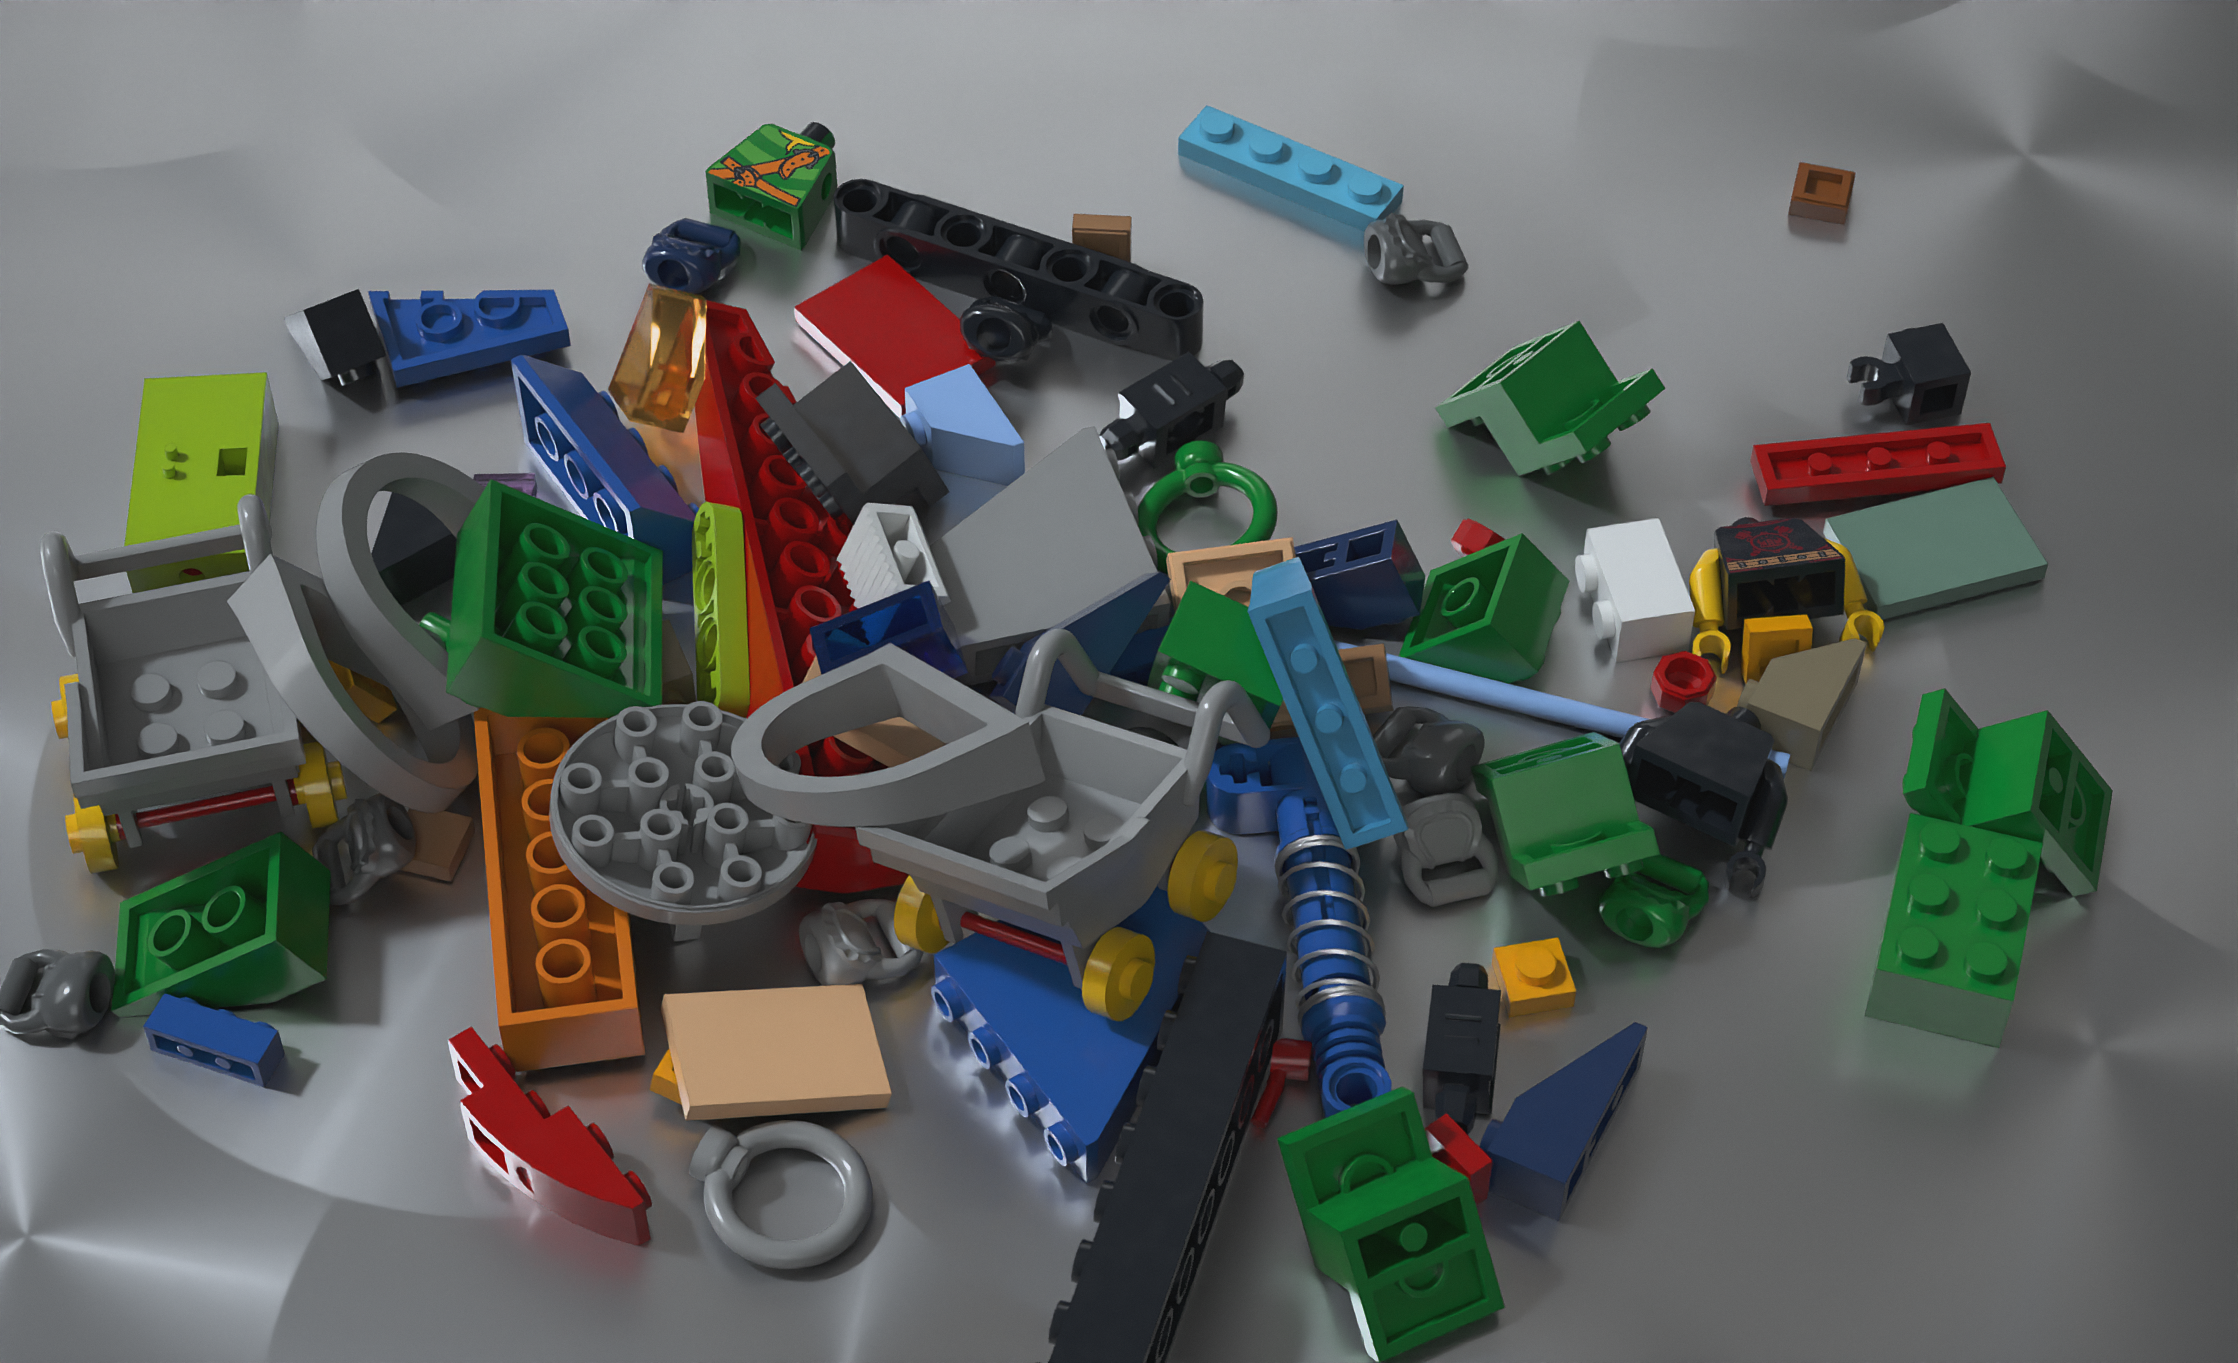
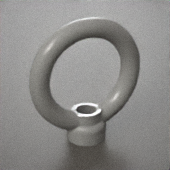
[689,1120,873,1269]

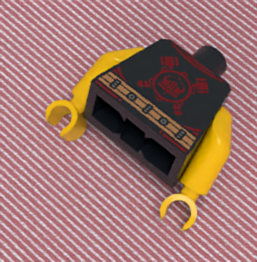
[1689,517,1884,674]

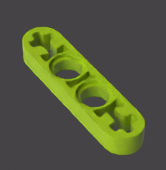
[692,502,750,718]

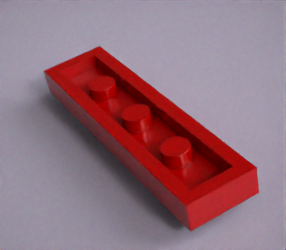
[1750,423,2006,506]

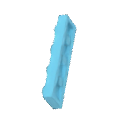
[1178,105,1404,232]

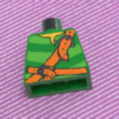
[705,122,838,251]

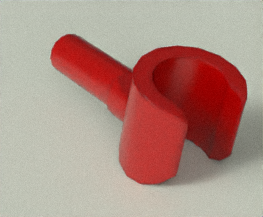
[1250,1038,1312,1129]

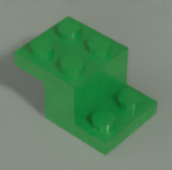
[1435,321,1666,476]
[1902,688,2113,897]
[1470,732,1660,896]
[1277,1086,1505,1363]

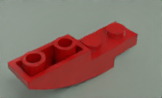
[448,1026,652,1246]

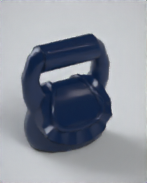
[642,218,741,295]

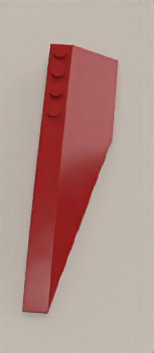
[687,297,944,894]

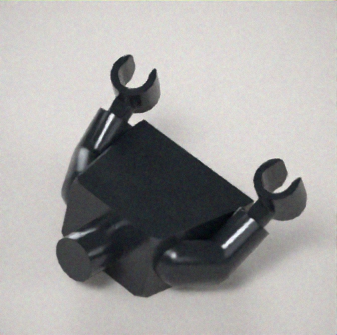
[1619,702,1788,898]

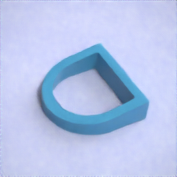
[1247,557,1409,850]

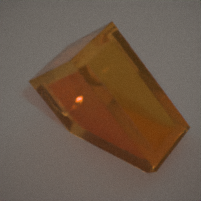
[608,283,707,433]

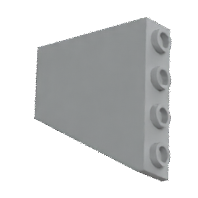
[930,426,1175,686]

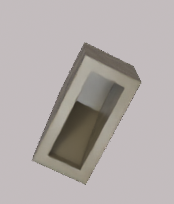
[1737,638,1867,771]

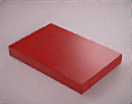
[794,254,996,418]

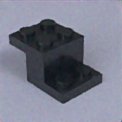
[755,361,950,525]

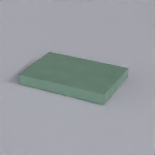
[1823,477,2048,620]

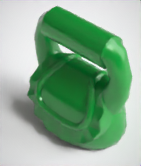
[1598,854,1709,948]

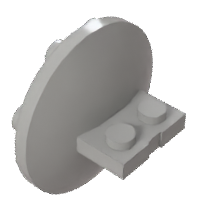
[549,701,818,941]

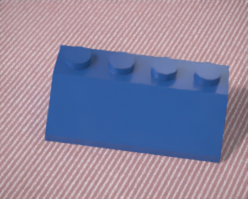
[511,354,699,585]

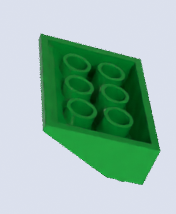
[446,479,663,718]

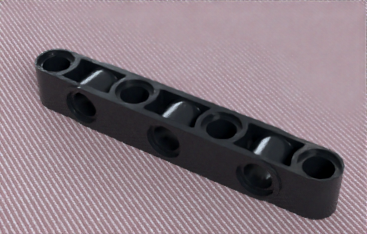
[834,179,1204,361]

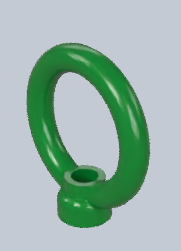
[1137,441,1278,575]

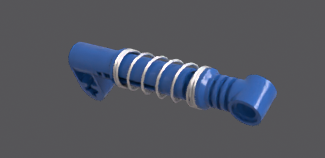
[1206,737,1392,1119]

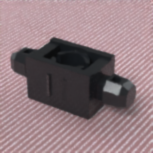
[1099,352,1244,468]
[1423,963,1501,1135]

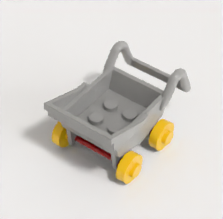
[40,494,348,874]
[855,629,1270,1021]

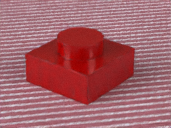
[1425,1113,1493,1206]

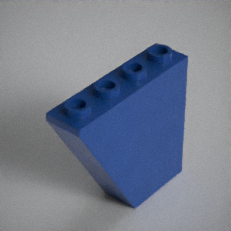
[931,884,1210,1184]

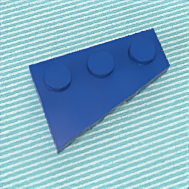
[368,290,571,388]

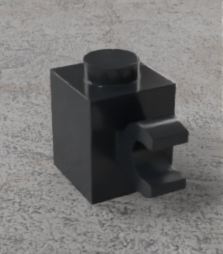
[1846,323,1971,425]

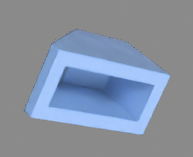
[900,364,1025,486]

